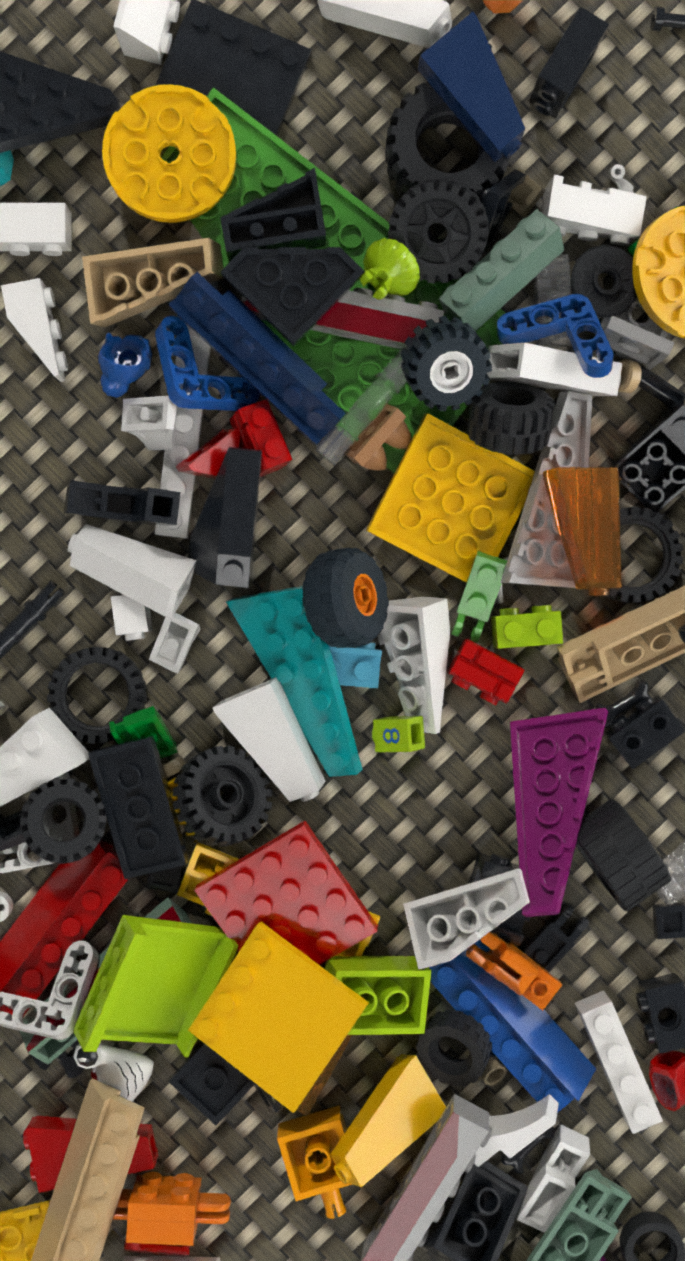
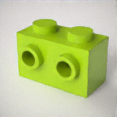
[491,605,563,649]

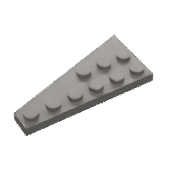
[500,391,592,588]

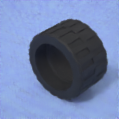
[576,799,672,912]

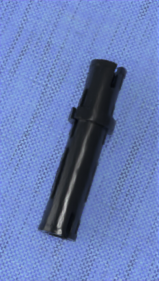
[0,580,66,661]

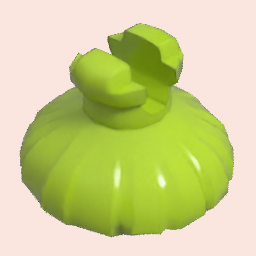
[360,238,420,300]

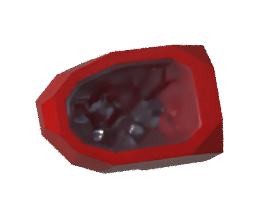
[649,1050,685,1111]

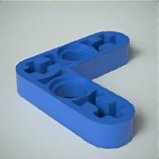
[497,294,613,378]
[155,316,260,411]

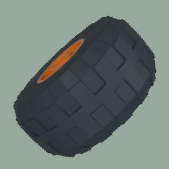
[302,548,389,648]

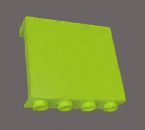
[73,915,238,1057]

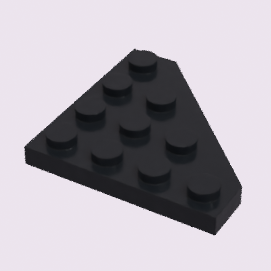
[0,51,121,153]

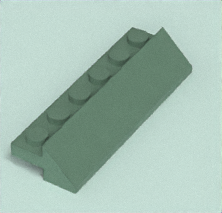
[526,1169,632,1261]

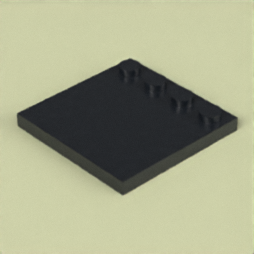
[155,0,312,136]

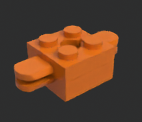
[113,1172,231,1246]

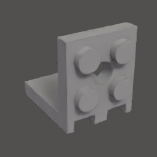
[594,297,674,370]

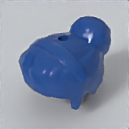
[98,333,152,398]

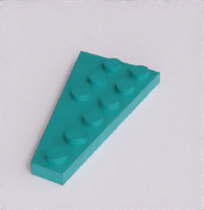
[226,586,363,777]

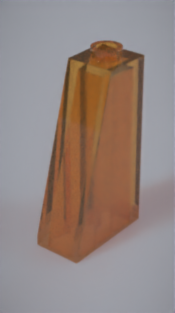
[543,467,622,596]

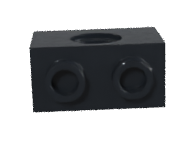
[636,973,685,1054]

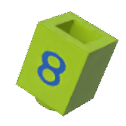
[372,716,425,752]

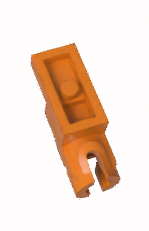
[466,932,562,1011]

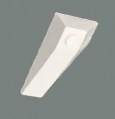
[377,597,450,734]
[403,869,530,969]

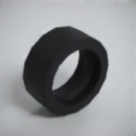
[619,1212,685,1261]

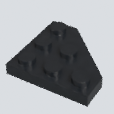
[221,247,365,347]

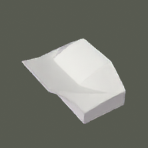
[121,396,177,450]

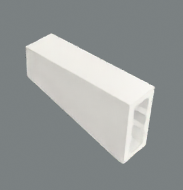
[317,0,452,48]
[487,343,622,396]
[68,524,196,619]
[213,677,325,802]

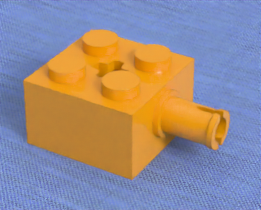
[277,1105,352,1219]

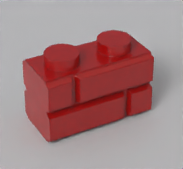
[229,400,293,477]
[447,639,525,706]

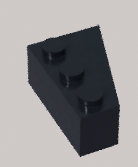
[220,168,326,262]

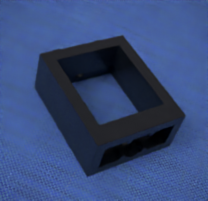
[529,7,609,118]

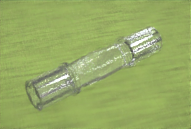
[315,349,407,466]

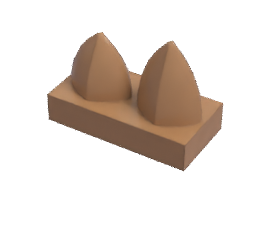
[343,404,412,471]

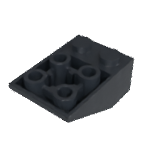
[609,395,685,512]

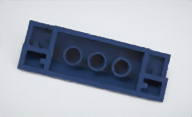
[168,272,346,446]

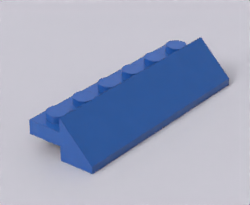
[429,939,596,1113]

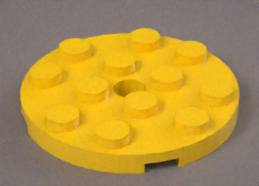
[102,84,237,223]
[632,206,685,338]

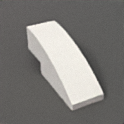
[517,1124,590,1233]

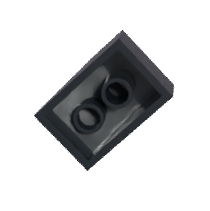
[423,1161,528,1261]

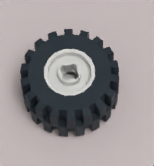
[401,316,492,411]

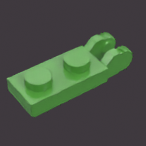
[451,551,507,643]

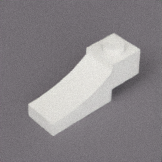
[474,1094,559,1167]

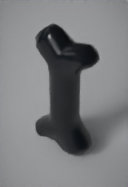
[595,681,650,728]
[501,1126,555,1173]

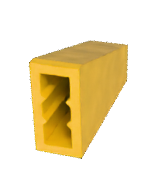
[330,1054,446,1187]

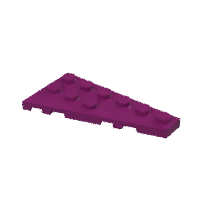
[510,708,608,917]

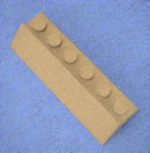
[557,585,685,703]
[31,1078,145,1261]

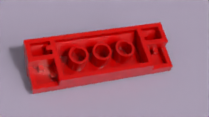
[0,838,128,1018]

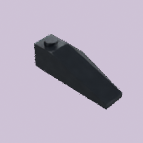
[188,447,262,588]

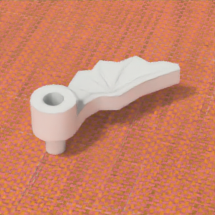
[609,164,634,193]

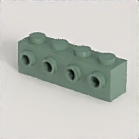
[439,209,564,331]

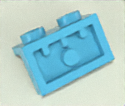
[329,643,382,688]

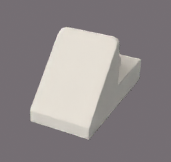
[149,613,201,674]

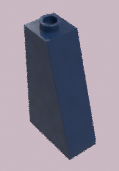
[418,11,525,162]

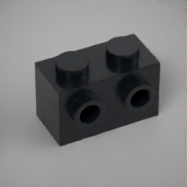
[606,695,685,769]

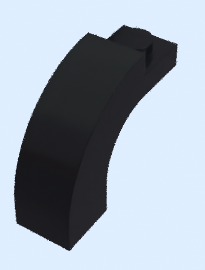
[64,480,181,526]

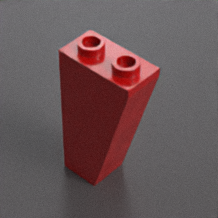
[23,1116,158,1193]

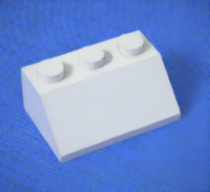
[113,0,180,65]

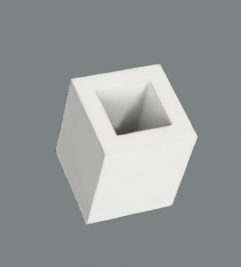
[111,595,153,641]

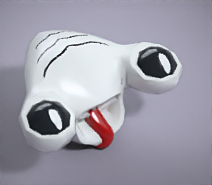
[73,1042,154,1102]

